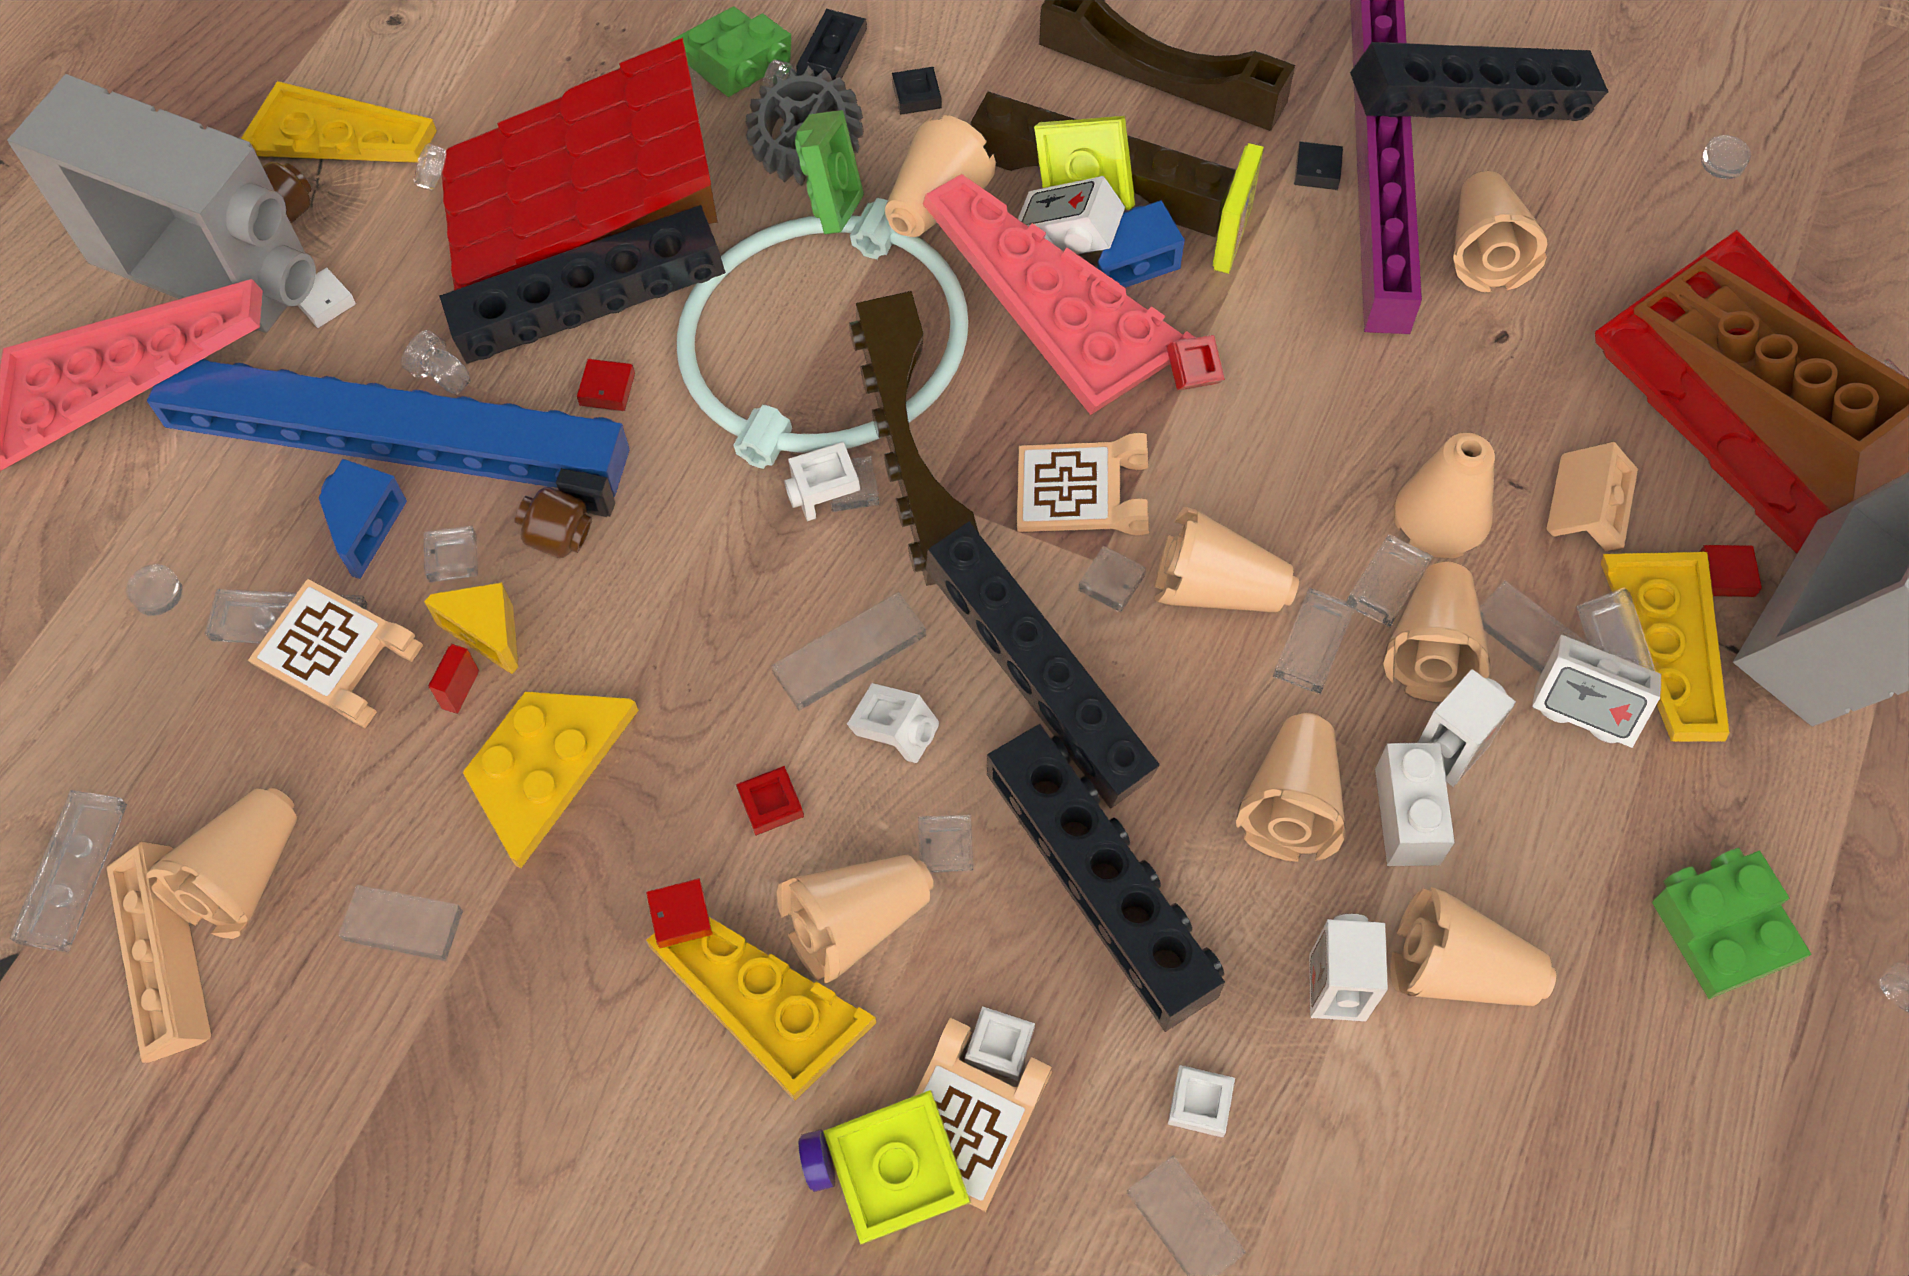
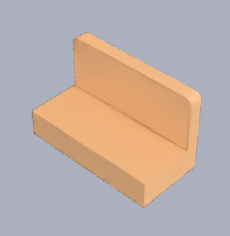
[1547,442,1638,551]

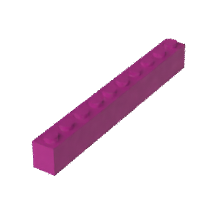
[1350,0,1422,334]

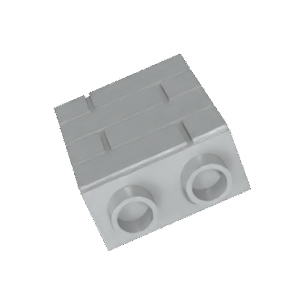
[7,74,316,333]
[1733,472,1909,727]

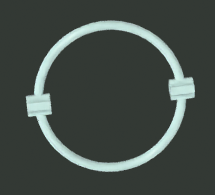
[677,198,969,469]

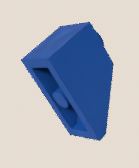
[1097,201,1185,288]
[318,459,407,579]

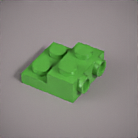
[671,6,791,97]
[795,110,864,234]
[1652,848,1811,999]

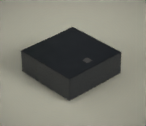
[892,66,942,115]
[1294,141,1343,190]
[556,468,615,517]

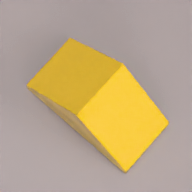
[424,582,518,674]

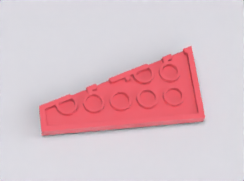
[923,174,1196,415]
[0,279,263,471]

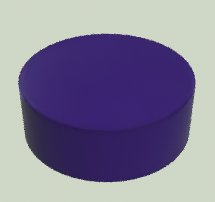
[798,1129,835,1192]

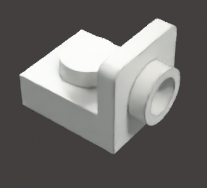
[784,442,860,521]
[847,683,939,763]

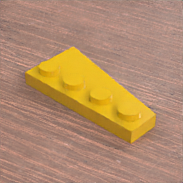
[241,81,437,163]
[1601,552,1730,742]
[646,917,877,1101]

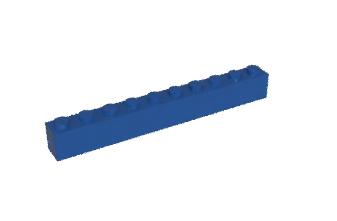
[147,359,630,497]

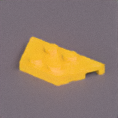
[463,692,639,868]

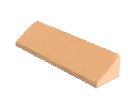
[106,842,211,1063]

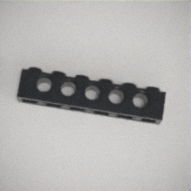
[1350,42,1609,121]
[439,205,726,364]
[926,521,1160,809]
[987,724,1225,1032]

